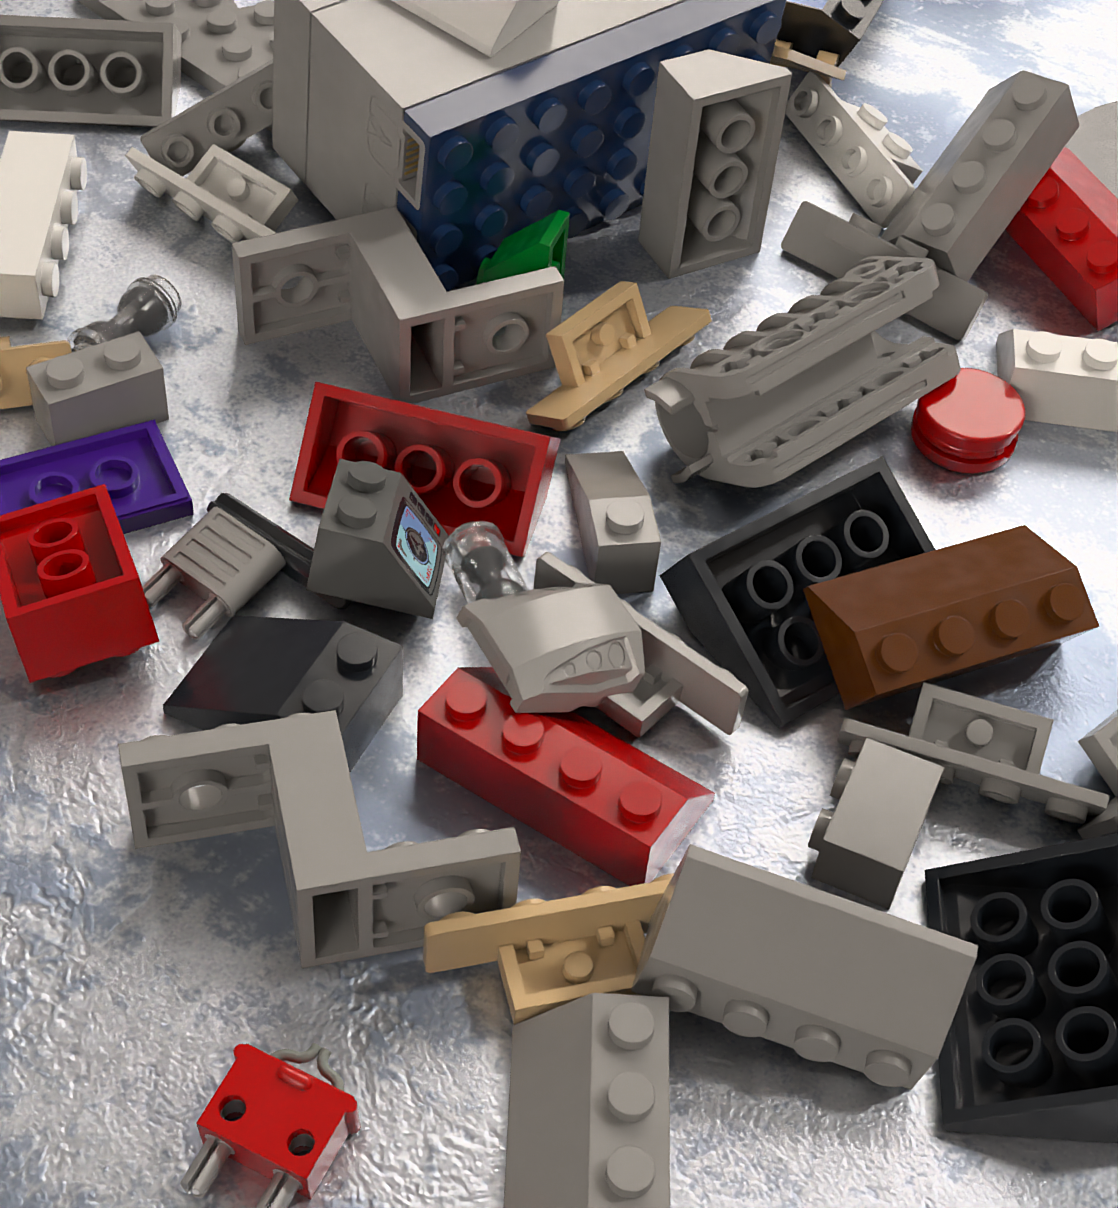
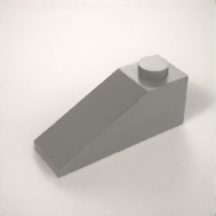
[565,451,661,594]

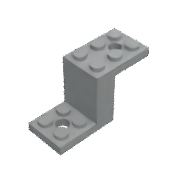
[232,207,565,404]
[118,710,521,968]

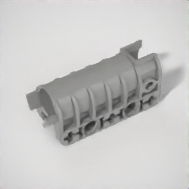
[644,256,961,488]

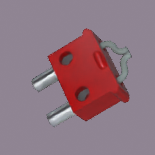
[180,1043,361,1208]

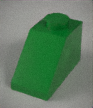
[476,210,570,285]

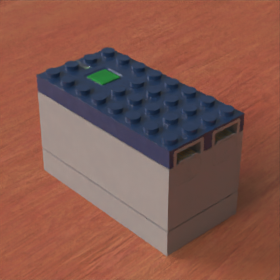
[272,0,786,292]

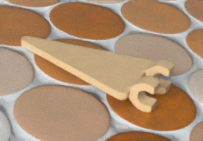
[770,39,847,88]

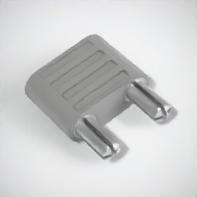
[142,507,286,640]

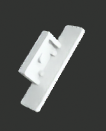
[785,71,923,228]
[125,144,298,243]

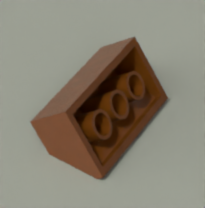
[803,525,1100,710]

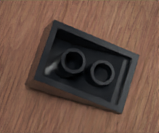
[163,615,403,772]

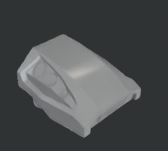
[456,582,645,713]

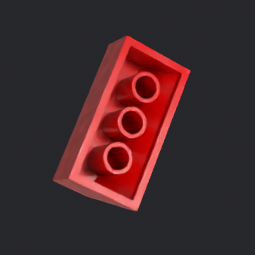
[1005,147,1118,332]
[289,381,560,557]
[417,667,715,886]

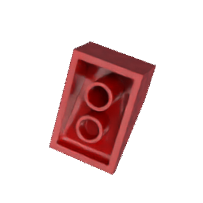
[0,484,160,683]

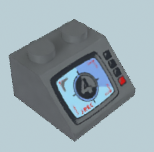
[306,459,450,619]

